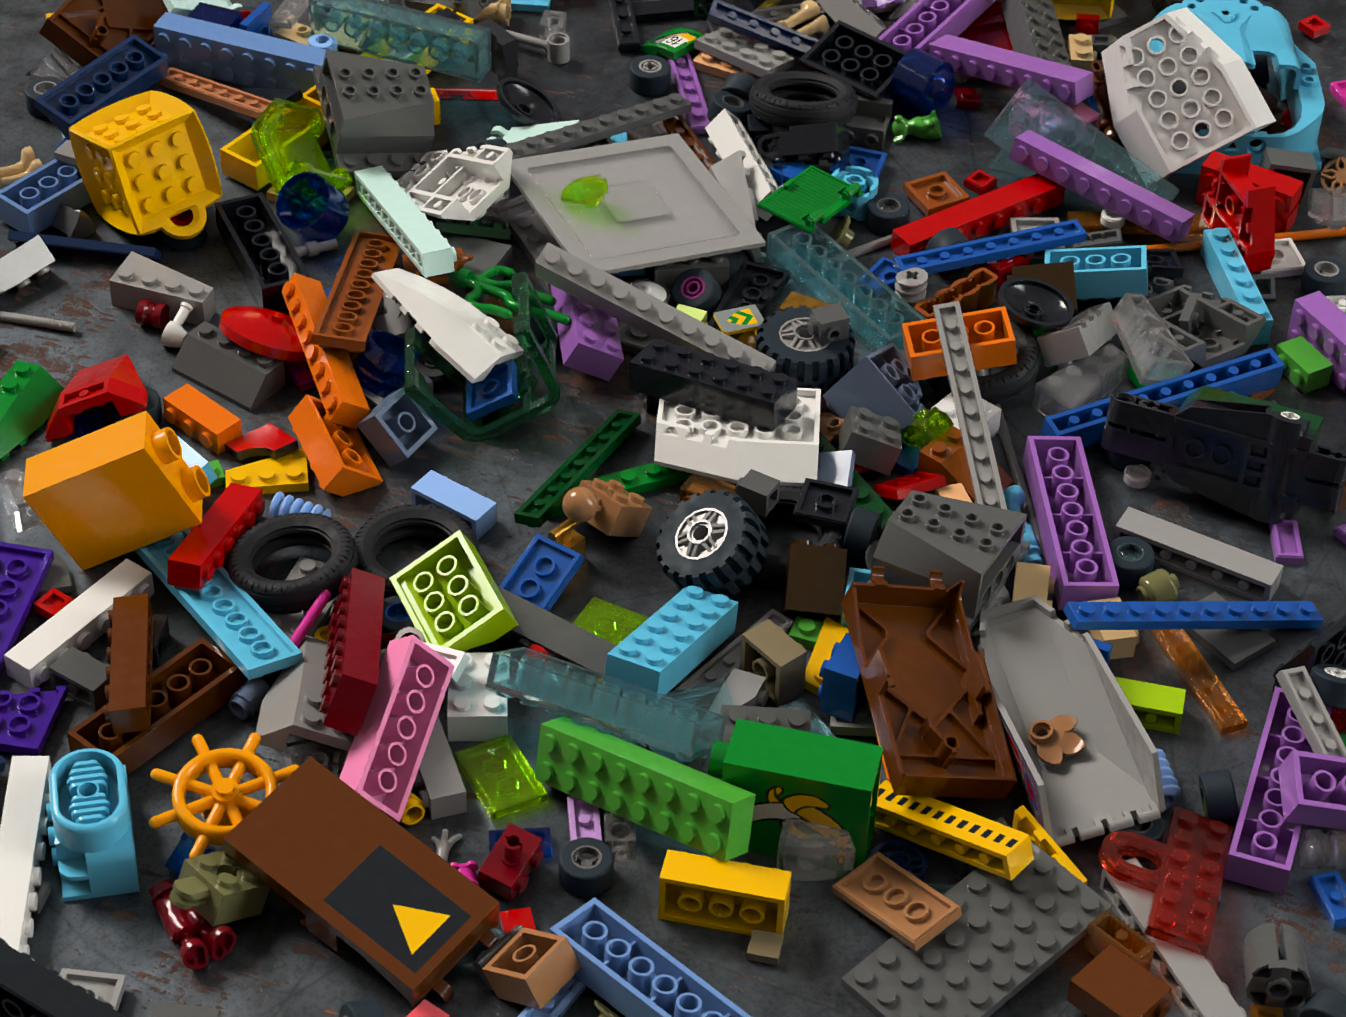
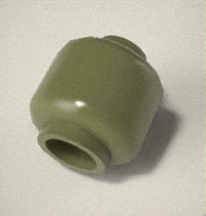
[1136,568,1180,602]

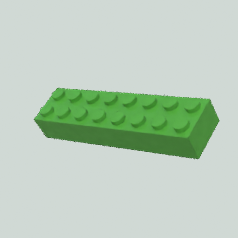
[534,716,756,862]

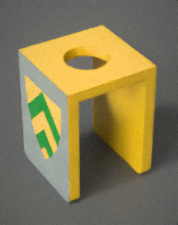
[713,304,764,349]

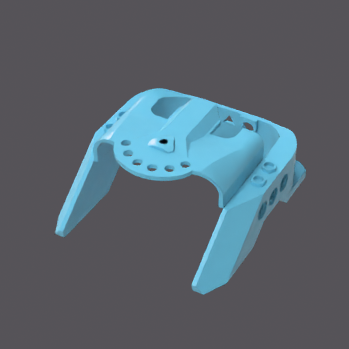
[1130,0,1325,174]

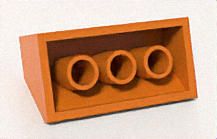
[288,394,383,497]

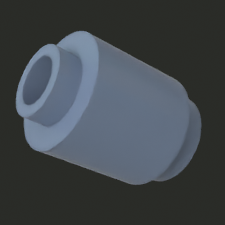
[228,678,270,720]

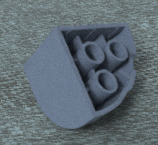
[822,342,924,430]

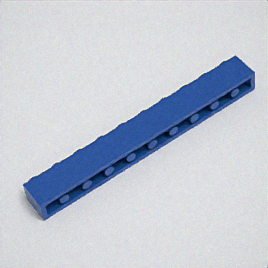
[1040,348,1285,448]

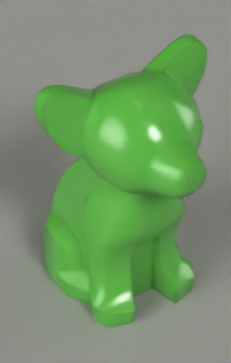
[892,110,942,144]

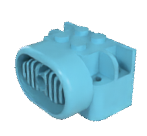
[46,748,139,902]

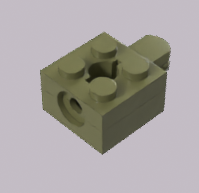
[169,850,270,927]

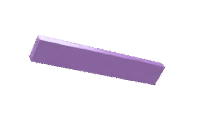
[665,52,710,135]

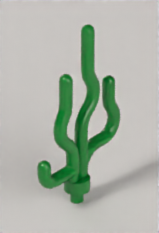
[449,266,571,325]

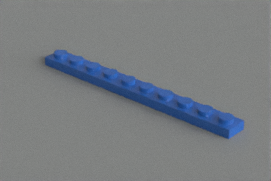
[1063,601,1324,630]

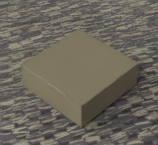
[746,929,784,966]

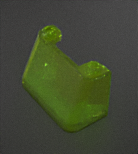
[250,98,353,199]

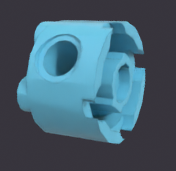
[832,166,879,221]

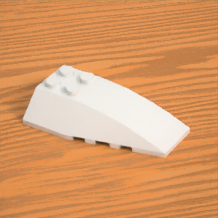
[397,144,513,221]
[371,268,524,383]

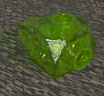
[561,174,609,208]
[902,407,954,448]

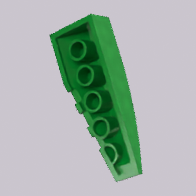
[0,360,64,462]

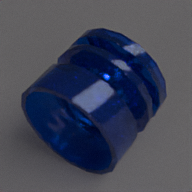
[353,330,419,397]

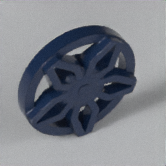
[870,839,927,880]

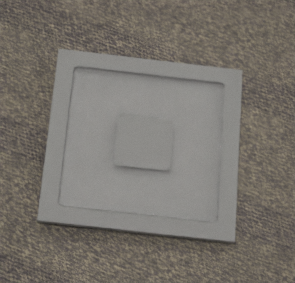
[510,133,766,274]

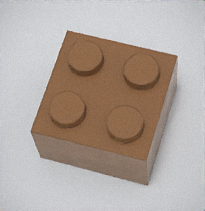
[482,927,582,1009]

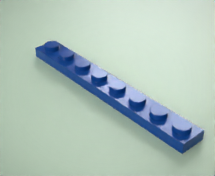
[893,219,1087,275]

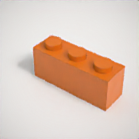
[163,383,242,455]

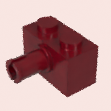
[478,823,545,902]

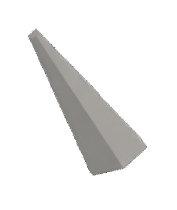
[709,150,766,263]

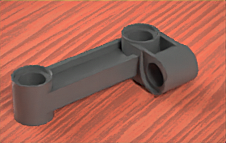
[402,0,492,19]

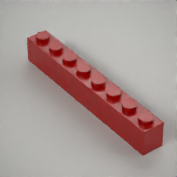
[891,173,1065,256]

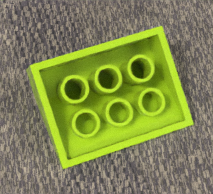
[389,530,519,652]

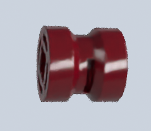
[135,299,170,329]

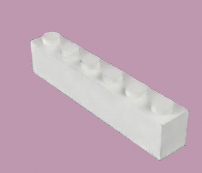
[705,108,779,221]
[4,559,154,688]

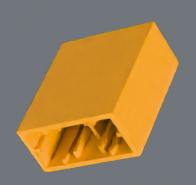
[23,411,211,571]

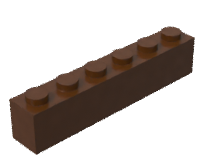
[104,593,154,735]

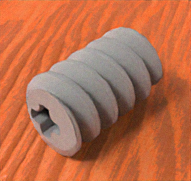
[892,268,928,323]

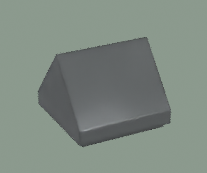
[1252,274,1276,299]

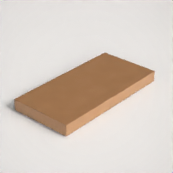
[832,852,963,951]

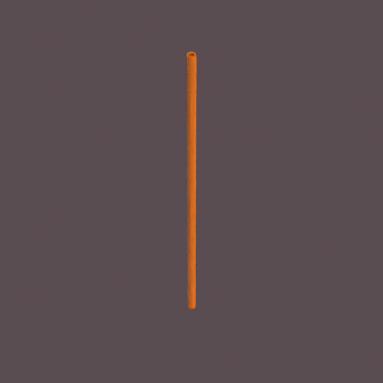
[1147,227,1346,253]

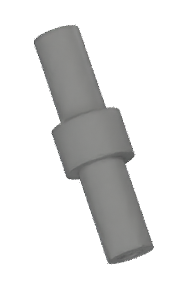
[294,239,338,257]

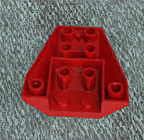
[45,354,148,442]

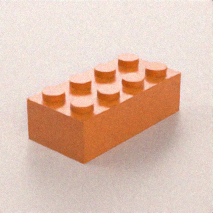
[902,306,1017,381]

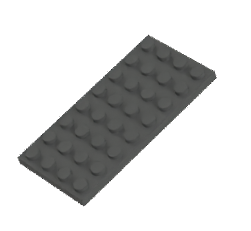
[841,841,1112,1017]

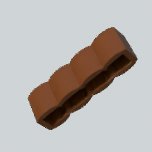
[913,268,998,322]

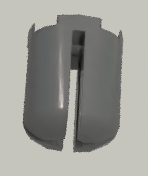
[1242,922,1311,1015]

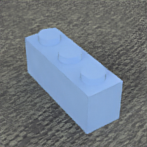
[411,470,497,540]

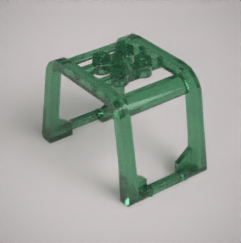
[404,272,560,442]

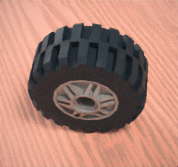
[755,306,855,395]
[656,490,768,596]

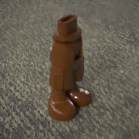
[1091,61,1121,144]

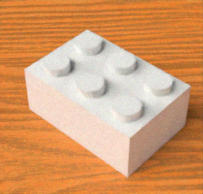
[447,652,508,741]

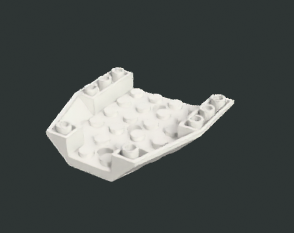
[1101,7,1276,189]
[654,388,821,488]

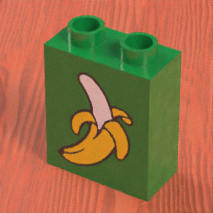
[708,718,884,872]

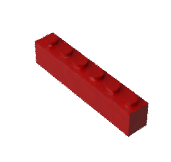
[167,483,265,591]

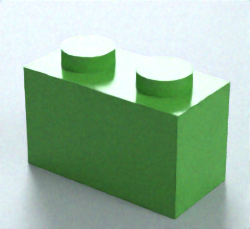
[1275,336,1333,394]

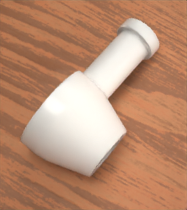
[160,302,193,348]

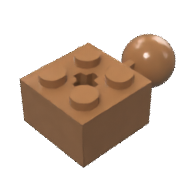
[562,478,652,537]

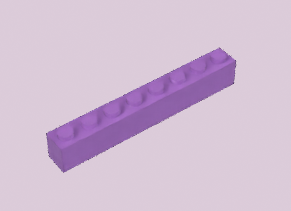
[929,34,1094,104]
[1009,130,1195,244]

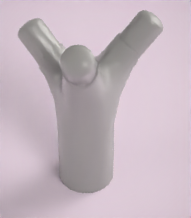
[431,829,462,861]

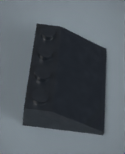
[799,20,915,100]
[1272,613,1346,692]

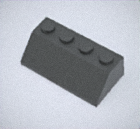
[172,321,286,412]

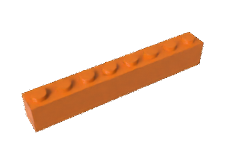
[282,273,370,430]

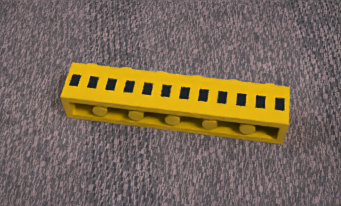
[875,780,1034,881]

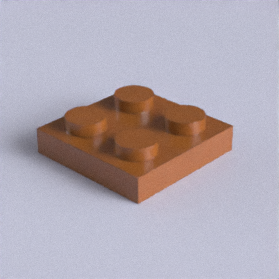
[903,171,970,216]

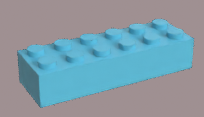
[604,586,739,703]

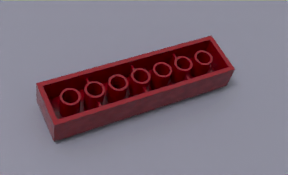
[319,567,385,736]

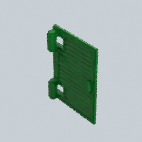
[757,165,864,233]

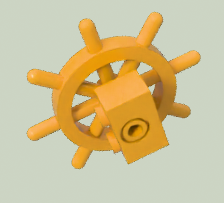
[149,732,299,858]

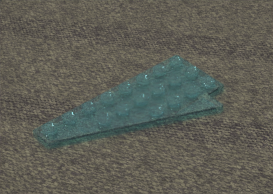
[984,77,1180,202]

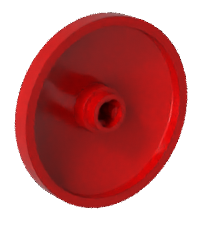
[219,306,307,362]

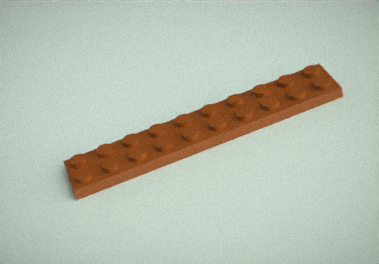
[311,230,402,352]

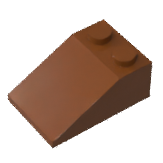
[917,425,1014,503]

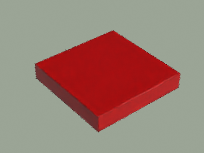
[873,471,947,500]

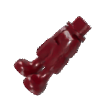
[149,879,236,969]

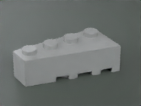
[109,251,216,325]
[1037,302,1120,368]

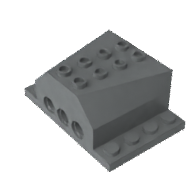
[313,49,434,178]
[867,490,1030,632]

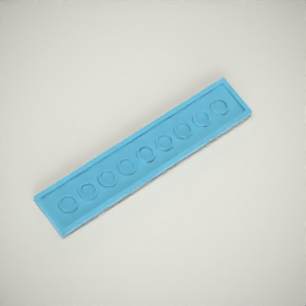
[134,529,303,680]

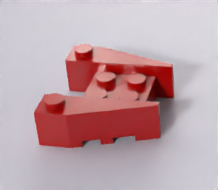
[1201,153,1276,273]

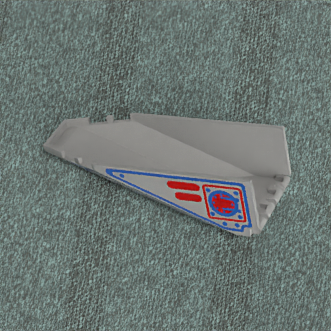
[978,595,1166,847]

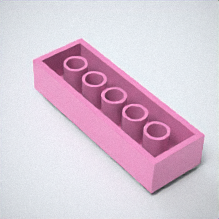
[339,635,455,823]

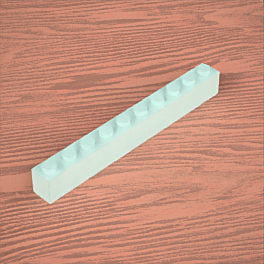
[354,166,457,278]

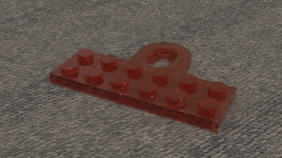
[1098,806,1233,956]

